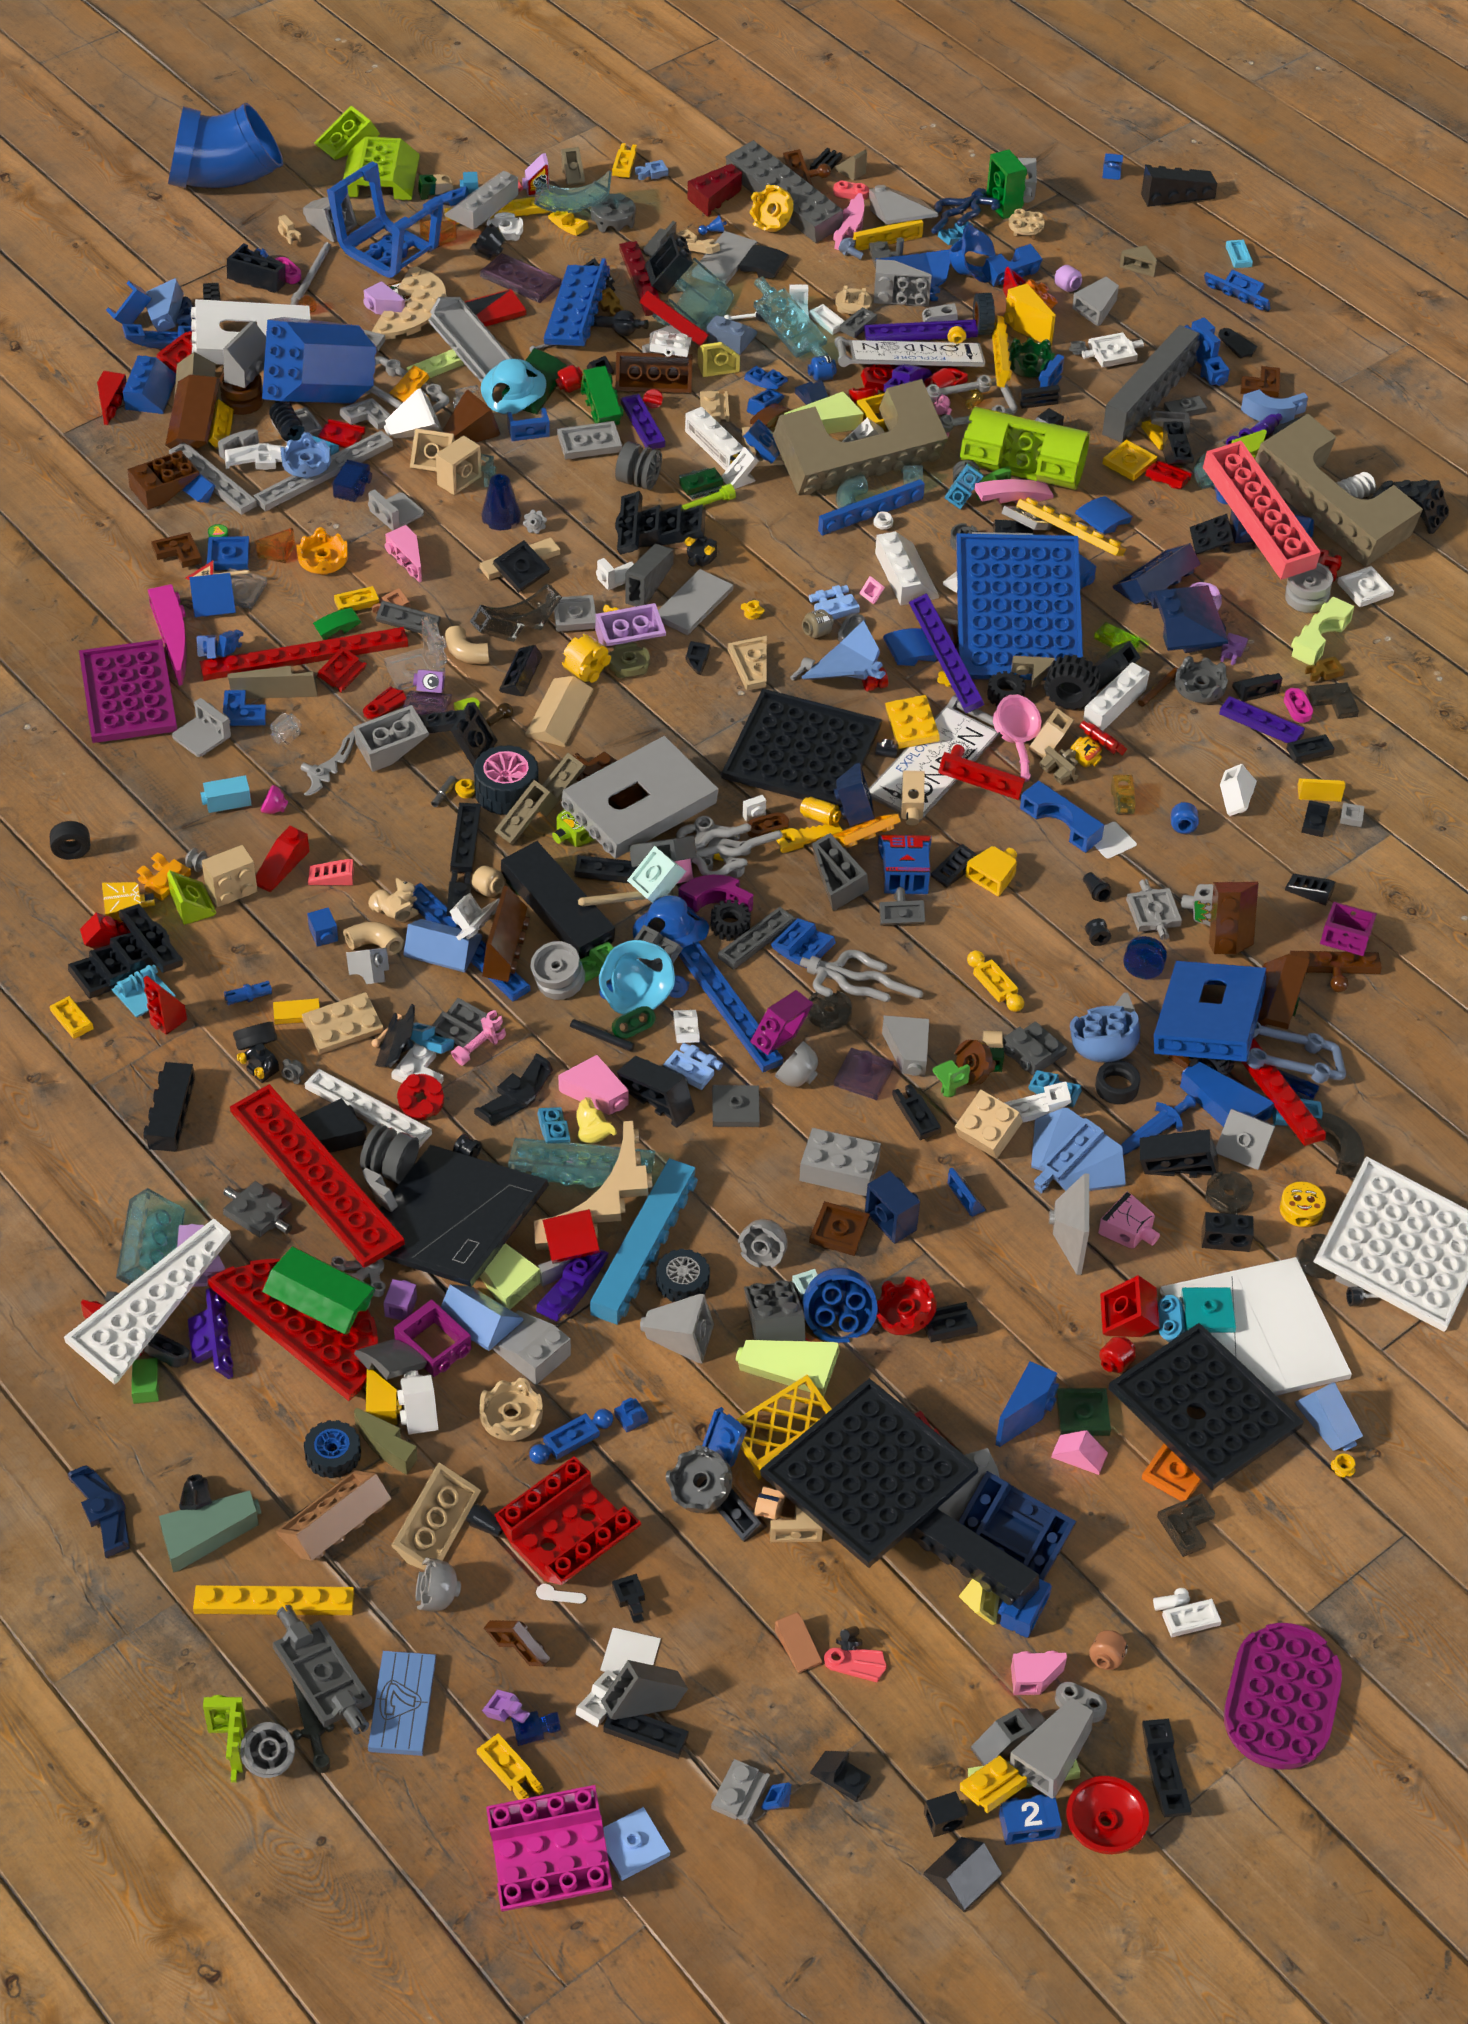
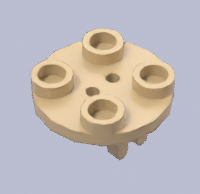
[1009,209,1044,239]
[835,285,872,314]

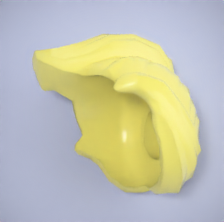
[577,1097,617,1143]

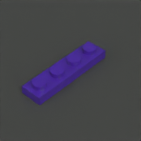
[621,394,665,450]
[1219,696,1305,743]

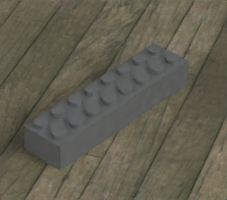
[725,140,844,243]
[1102,325,1200,443]

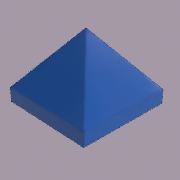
[761,1782,791,1810]

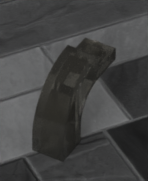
[1294,1112,1364,1178]

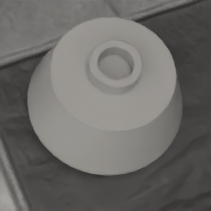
[240,1722,295,1778]

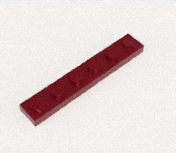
[619,241,660,316]

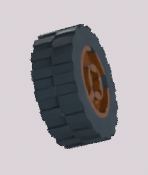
[973,293,995,335]

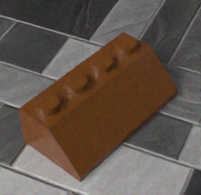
[615,352,693,393]
[482,885,530,982]

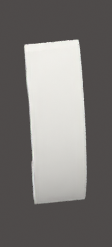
[997,1082,1071,1122]

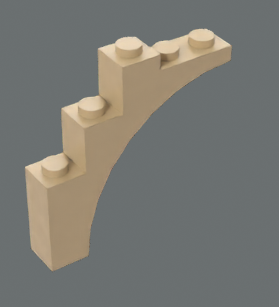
[534,1121,653,1251]

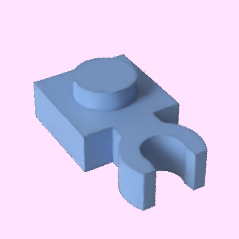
[635,160,668,180]

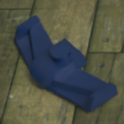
[68,1465,130,1558]

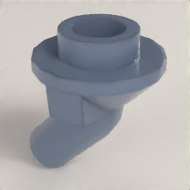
[839,238,864,260]

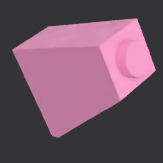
[558,1055,629,1115]

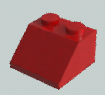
[1100,1275,1160,1337]

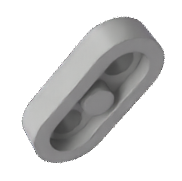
[1055,1682,1107,1723]

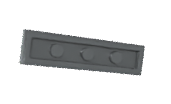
[718,907,796,970]

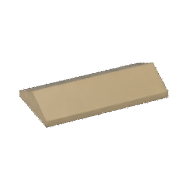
[525,676,593,747]
[391,1462,481,1570]

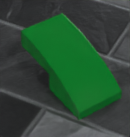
[313,608,362,640]

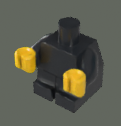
[685,536,717,567]
[237,1043,280,1083]

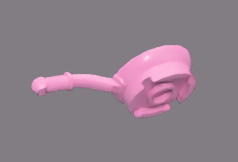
[993,694,1042,782]

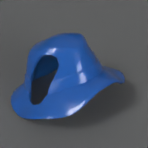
[949,223,996,283]
[633,895,709,948]

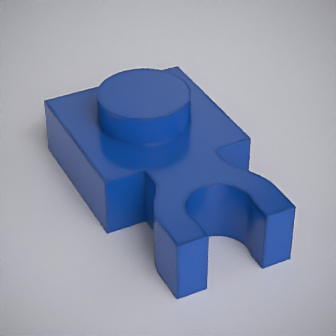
[216,630,244,657]

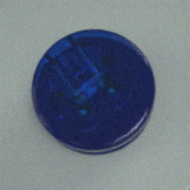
[1123,936,1167,979]

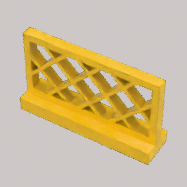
[736,1374,832,1480]

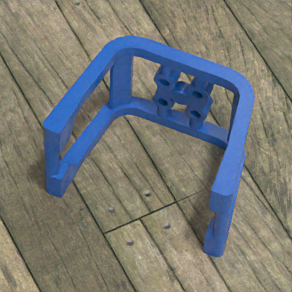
[327,161,443,278]

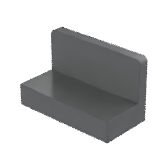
[644,221,676,256]

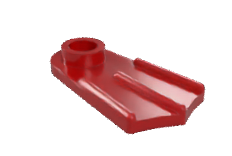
[363,686,408,720]

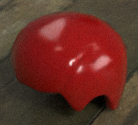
[849,387,879,405]

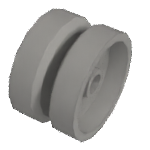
[1285,563,1333,613]
[530,941,586,1000]

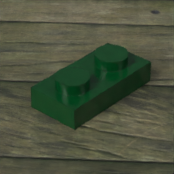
[679,467,723,496]

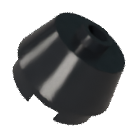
[470,223,506,261]

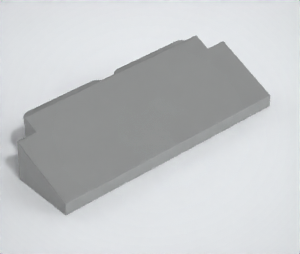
[428,297,513,385]

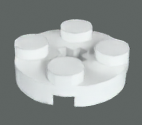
[487,212,523,241]

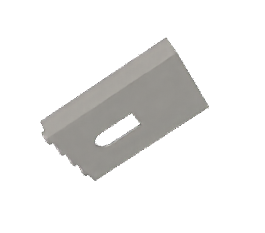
[561,736,718,859]

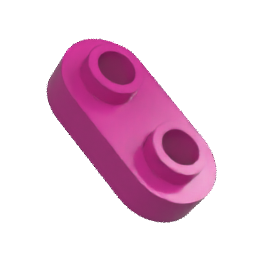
[275,257,301,284]
[1284,688,1313,723]

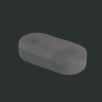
[838,613,866,642]

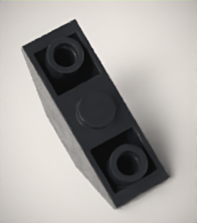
[1163,421,1194,465]

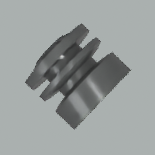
[615,441,662,490]
[360,1123,419,1184]

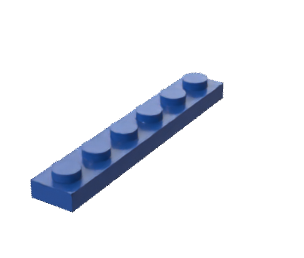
[818,479,925,535]

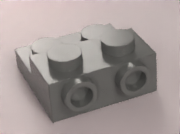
[1003,1021,1067,1076]

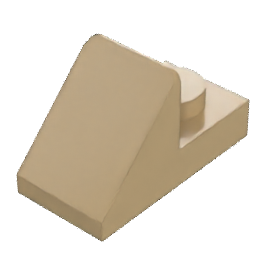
[770,1505,823,1543]

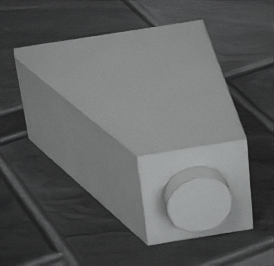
[1072,277,1119,326]
[882,1015,929,1076]

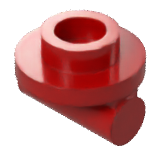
[643,389,663,408]

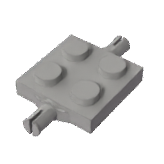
[1126,879,1182,940]

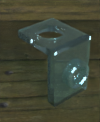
[481,454,496,488]
[901,465,923,485]

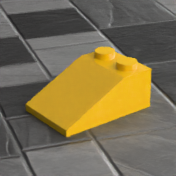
[1004,284,1056,345]

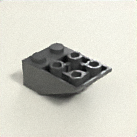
[744,1280,805,1341]

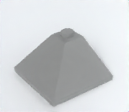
[869,185,938,224]
[1049,1173,1089,1275]

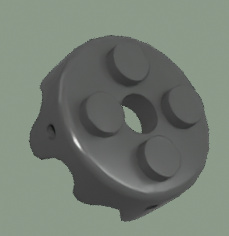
[591,193,636,232]
[1175,656,1228,703]
[666,1445,733,1513]

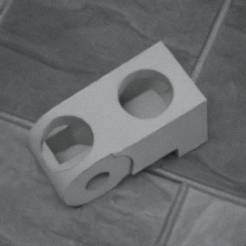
[922,303,958,322]

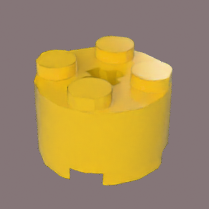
[562,633,611,683]

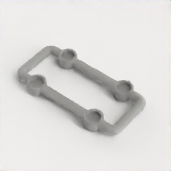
[364,356,450,413]
[926,375,1017,432]

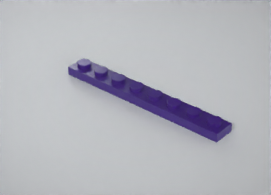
[909,593,984,714]

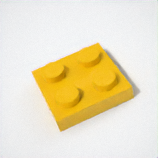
[1102,439,1157,481]

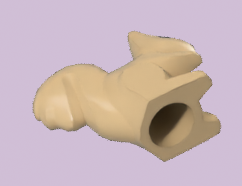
[368,878,418,923]

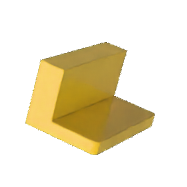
[1297,778,1345,802]

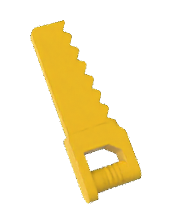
[776,823,842,853]

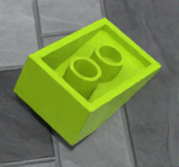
[314,106,380,160]

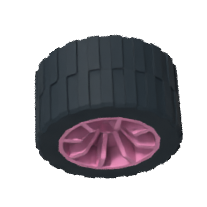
[474,745,539,815]

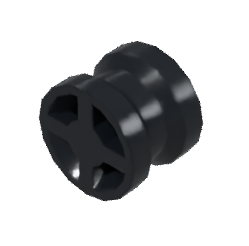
[1085,918,1112,946]
[453,1134,482,1158]

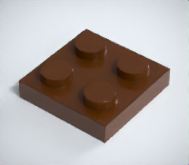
[809,1201,870,1256]

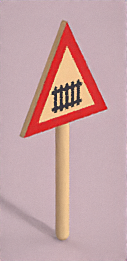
[185,561,250,580]

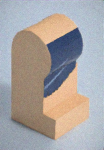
[755,1486,785,1520]

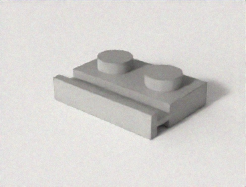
[711,1759,770,1825]

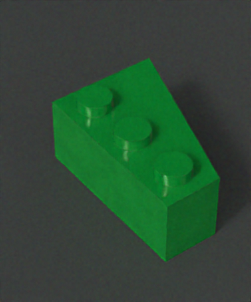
[580,366,623,425]

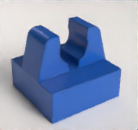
[614,1398,648,1432]

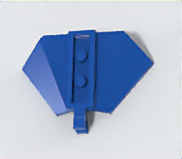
[875,249,951,301]

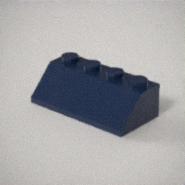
[1112,543,1201,604]

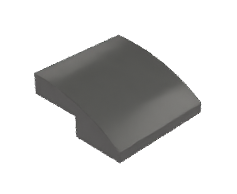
[634,925,683,972]
[432,998,495,1048]
[354,1339,427,1380]

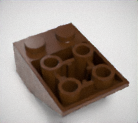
[128,450,200,510]

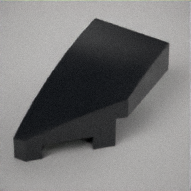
[685,641,711,675]

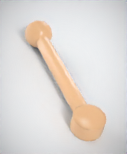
[372,1014,402,1047]

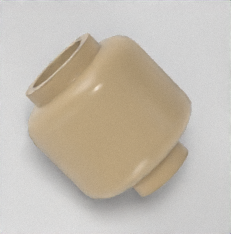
[472,866,505,897]

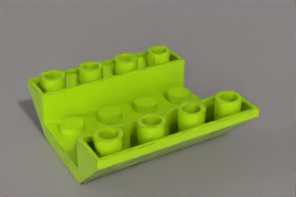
[343,137,420,200]

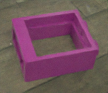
[1320,902,1377,956]
[750,990,814,1055]
[394,1299,471,1377]

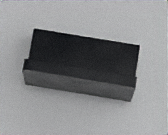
[1232,673,1283,702]

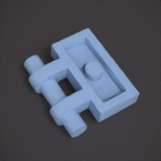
[809,585,860,620]
[663,1043,723,1090]

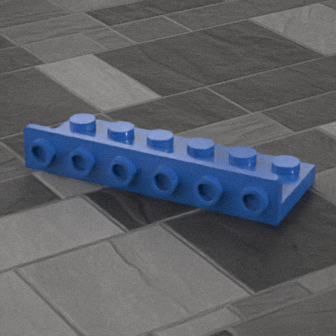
[543,258,610,346]

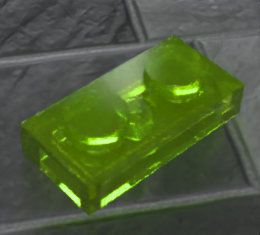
[1094,622,1140,649]

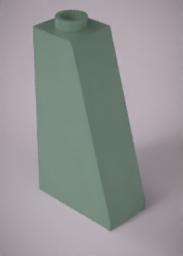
[159,1490,261,1573]

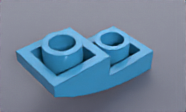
[938,221,974,245]
[944,463,984,509]
[1028,1070,1082,1107]
[537,1107,570,1143]

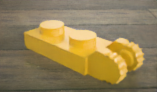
[612,143,637,178]
[477,1733,544,1800]

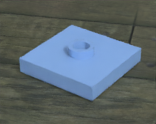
[603,1807,670,1881]

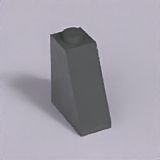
[601,1660,688,1720]

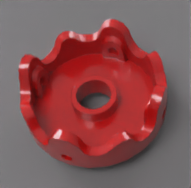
[876,1276,937,1335]

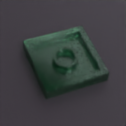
[1056,1388,1111,1436]

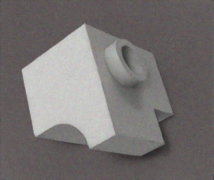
[346,948,389,984]

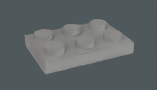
[557,421,622,460]

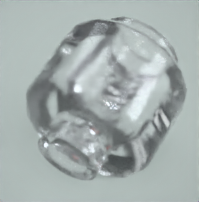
[270,713,302,745]

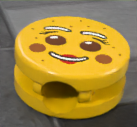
[1279,1181,1326,1227]

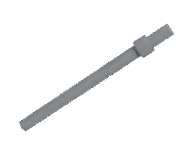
[290,242,331,305]

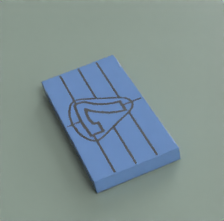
[368,1651,436,1756]

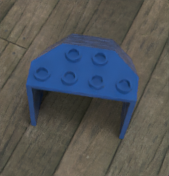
[262,317,377,403]

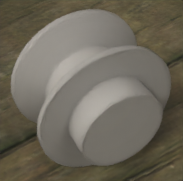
[185,848,208,872]

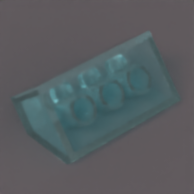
[116,1188,185,1285]

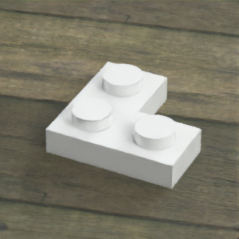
[391,1043,444,1093]

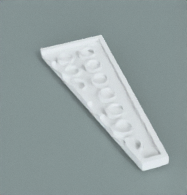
[64,1219,231,1385]

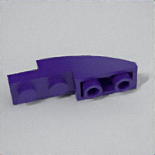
[884,364,932,392]
[536,1249,609,1322]

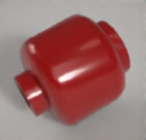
[555,365,583,393]
[1099,1337,1136,1373]

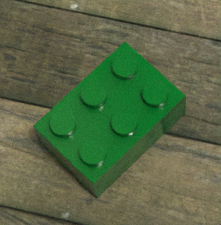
[986,149,1027,219]

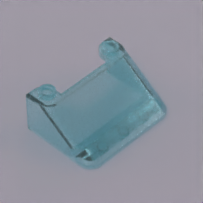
[652,258,734,333]

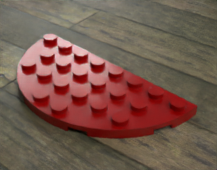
[207,1259,378,1401]

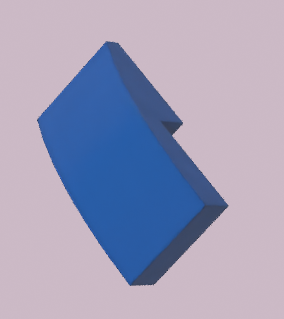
[744,366,788,389]

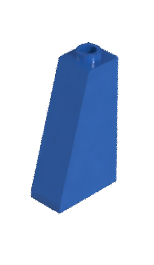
[1180,1062,1274,1127]

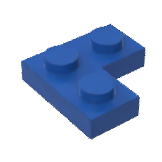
[223,690,266,726]

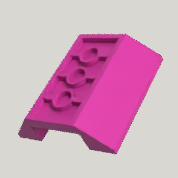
[486,1785,613,1912]

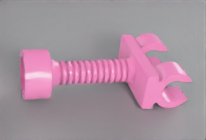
[451,1010,506,1066]

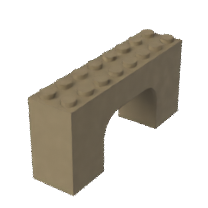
[773,379,948,495]
[1255,414,1423,567]

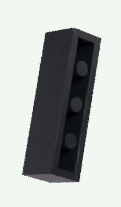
[143,1062,195,1152]

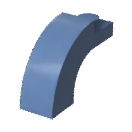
[1241,389,1308,424]

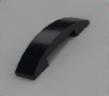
[1142,1718,1192,1818]

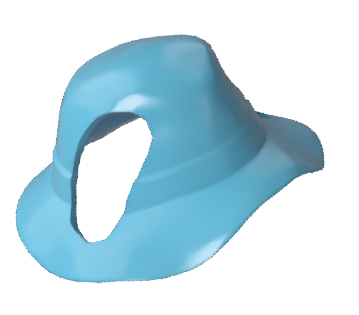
[481,359,546,414]
[599,940,675,1014]

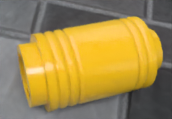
[800,797,841,826]

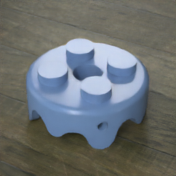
[280,432,331,479]

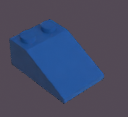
[995,1361,1059,1447]

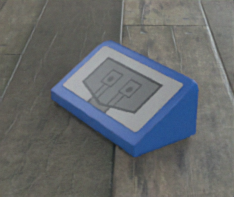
[947,1168,986,1217]

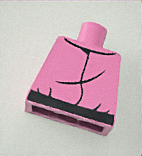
[1098,1192,1160,1248]

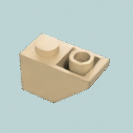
[1029,708,1073,758]

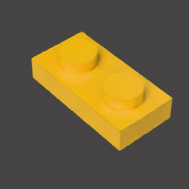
[334,586,379,611]

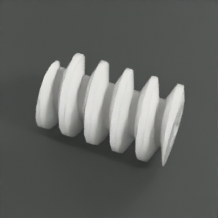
[1336,472,1376,499]

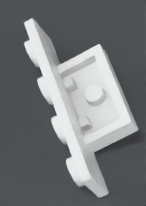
[450,893,500,940]

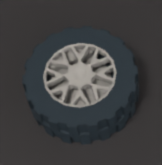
[656,1249,710,1302]

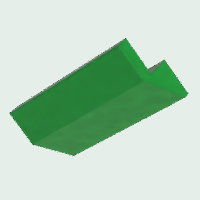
[262,1246,376,1334]

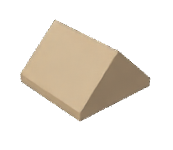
[410,428,454,472]

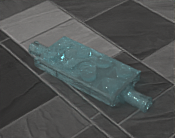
[753,276,829,358]

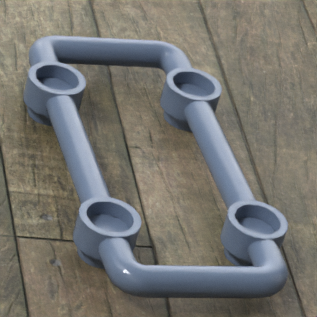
[1247,1022,1346,1084]

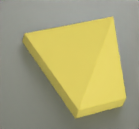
[959,1579,1000,1625]

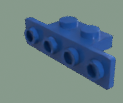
[1204,269,1271,311]

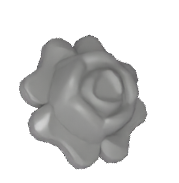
[523,509,547,534]

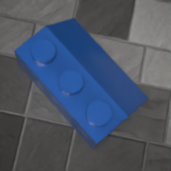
[123,355,176,414]

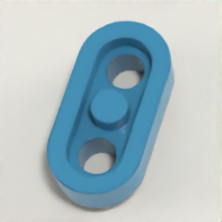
[1158,1295,1186,1342]

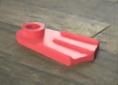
[824,1648,887,1682]

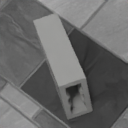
[1010,1698,1093,1799]

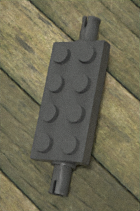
[273,1605,372,1735]

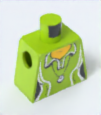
[552,810,596,847]

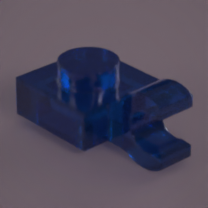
[511,1711,561,1746]

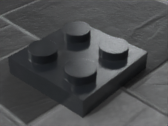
[493,540,550,593]

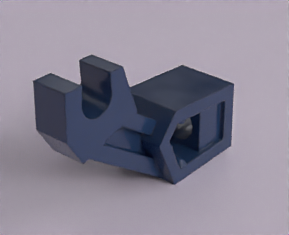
[176,296,193,326]

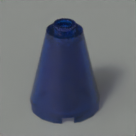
[481,474,521,531]

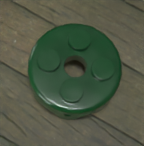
[1008,337,1055,377]

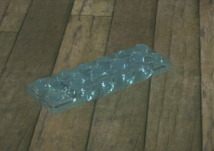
[508,1138,655,1188]

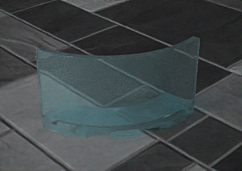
[534,171,612,213]

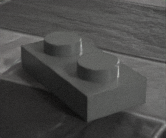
[840,307,877,338]

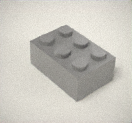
[799,1128,881,1196]

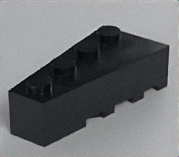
[1141,164,1218,207]

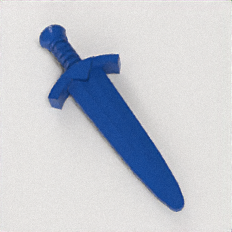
[1121,1095,1196,1155]

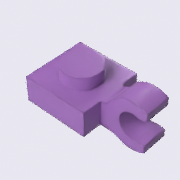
[482,1689,530,1723]

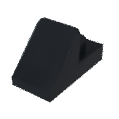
[810,1751,871,1802]

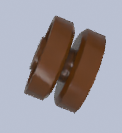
[219,373,264,415]

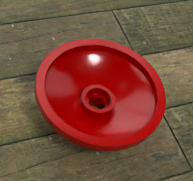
[1066,1776,1149,1855]

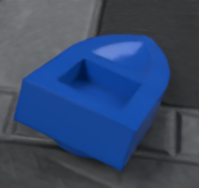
[438,186,469,206]

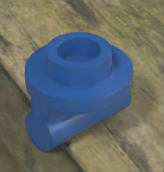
[669,975,690,998]

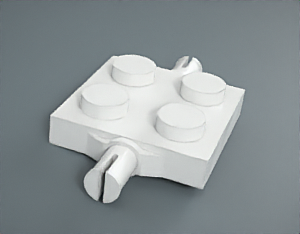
[1082,332,1144,368]

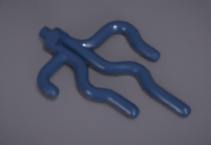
[931,188,1001,234]

